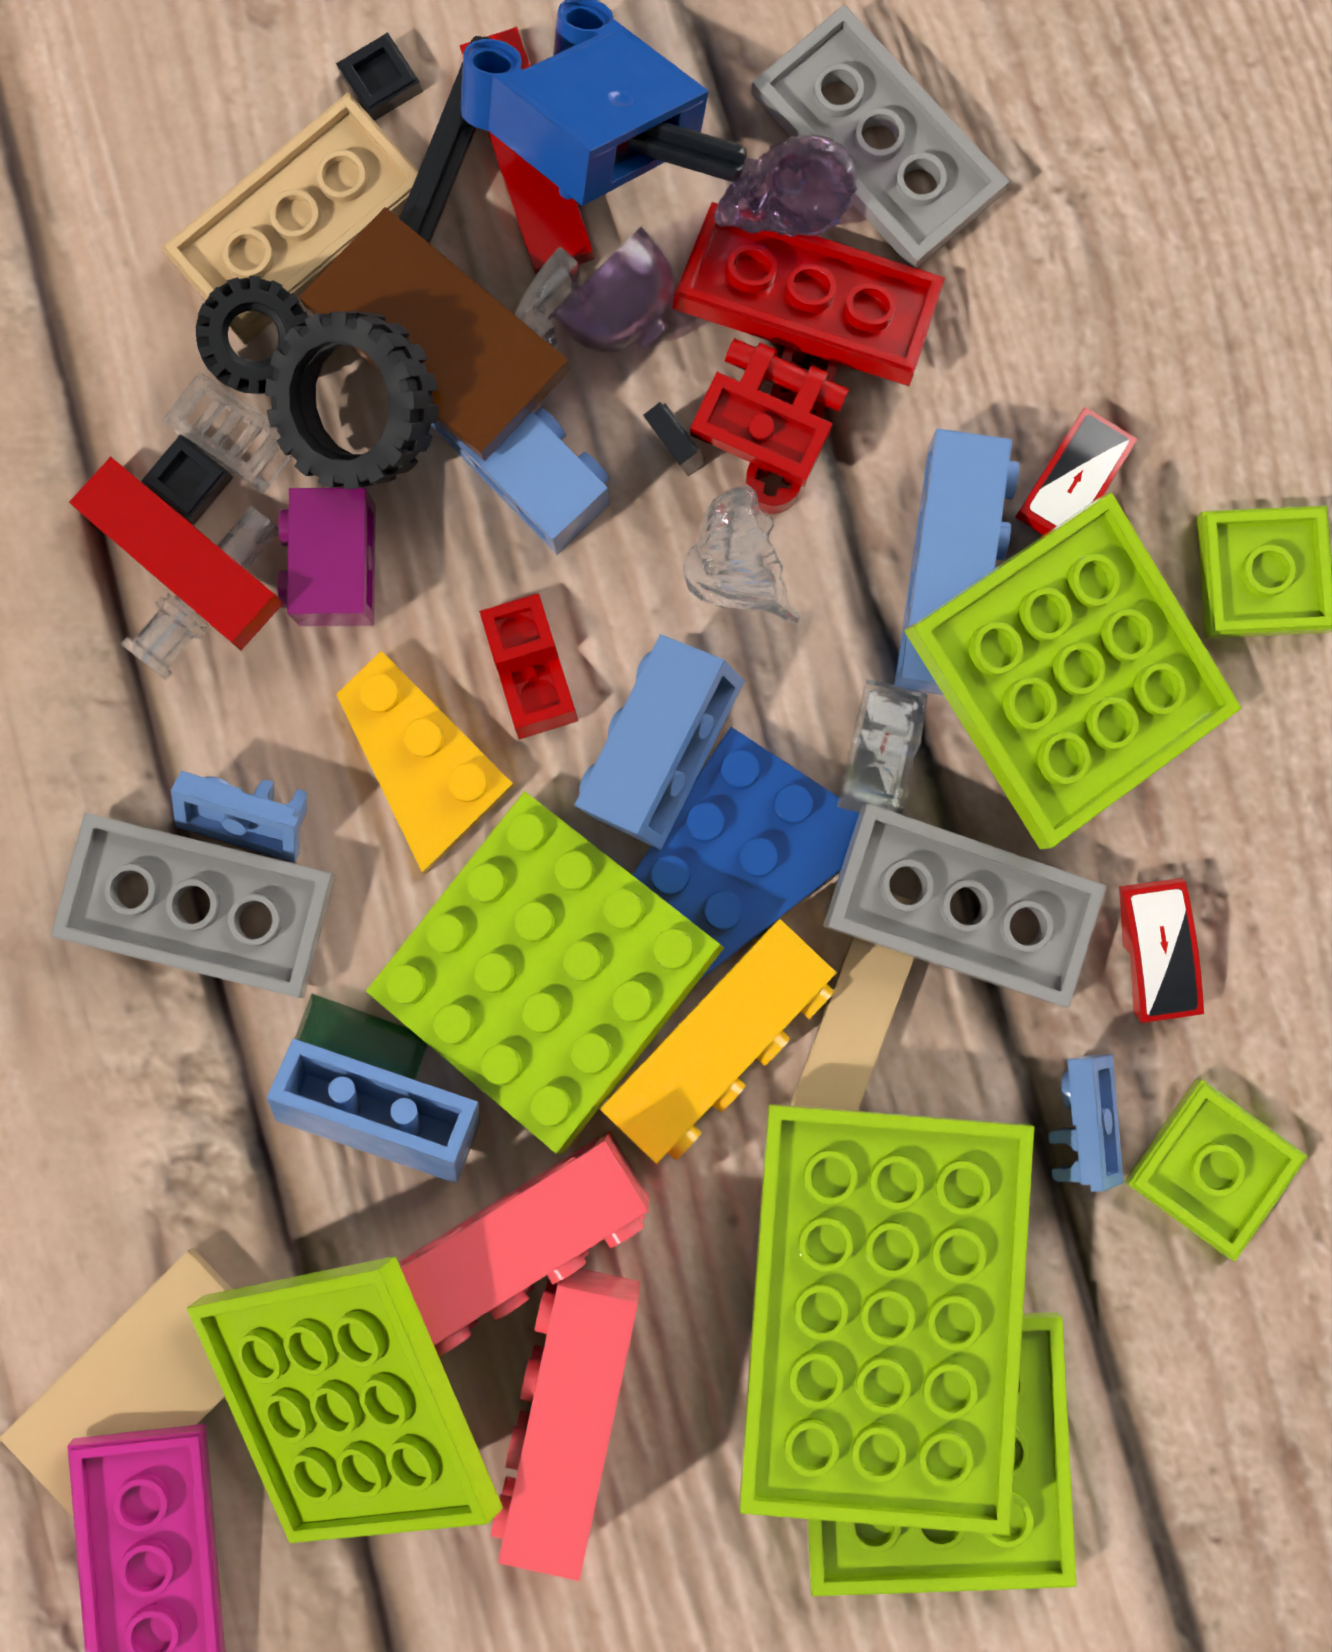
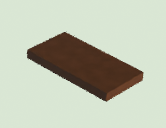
[299,207,571,461]

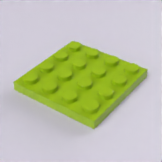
[904,492,1242,849]
[366,791,724,1154]
[186,1256,503,1543]
[807,1312,1077,1597]

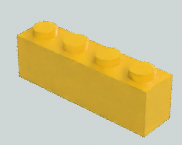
[600,919,837,1164]

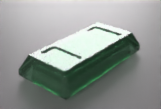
[294,993,428,1080]

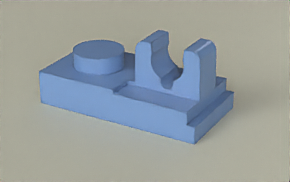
[171,771,307,863]
[1049,1054,1124,1192]

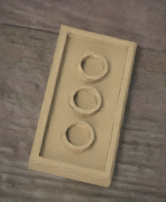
[161,92,419,345]
[0,1248,233,1517]

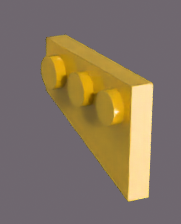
[336,651,515,874]

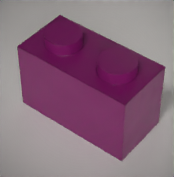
[277,488,376,626]

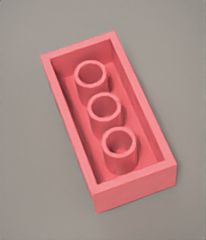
[399,1130,650,1356]
[490,1268,640,1581]

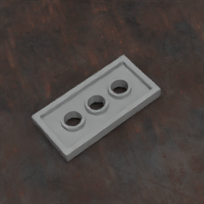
[751,4,1009,268]
[823,803,1106,1008]
[51,812,336,998]

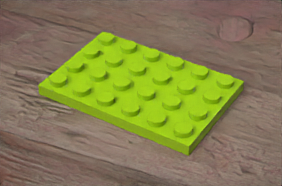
[739,1104,1034,1535]

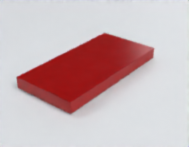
[672,202,945,386]

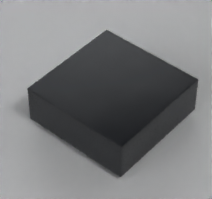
[336,32,423,121]
[643,402,706,477]
[141,434,233,524]

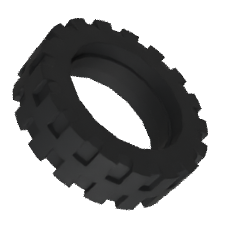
[265,311,439,489]

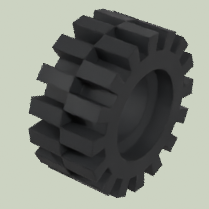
[196,275,308,394]

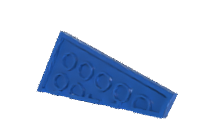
[633,727,860,981]

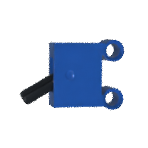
[460,0,747,206]

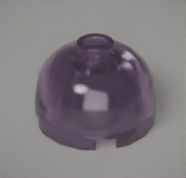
[551,226,676,353]

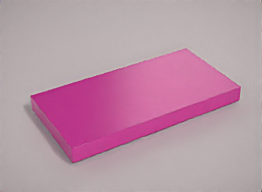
[67,1424,225,1652]

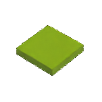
[1196,506,1332,639]
[1124,1078,1308,1262]

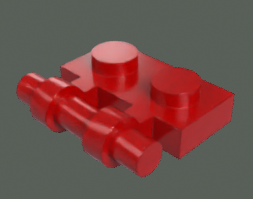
[690,338,850,487]

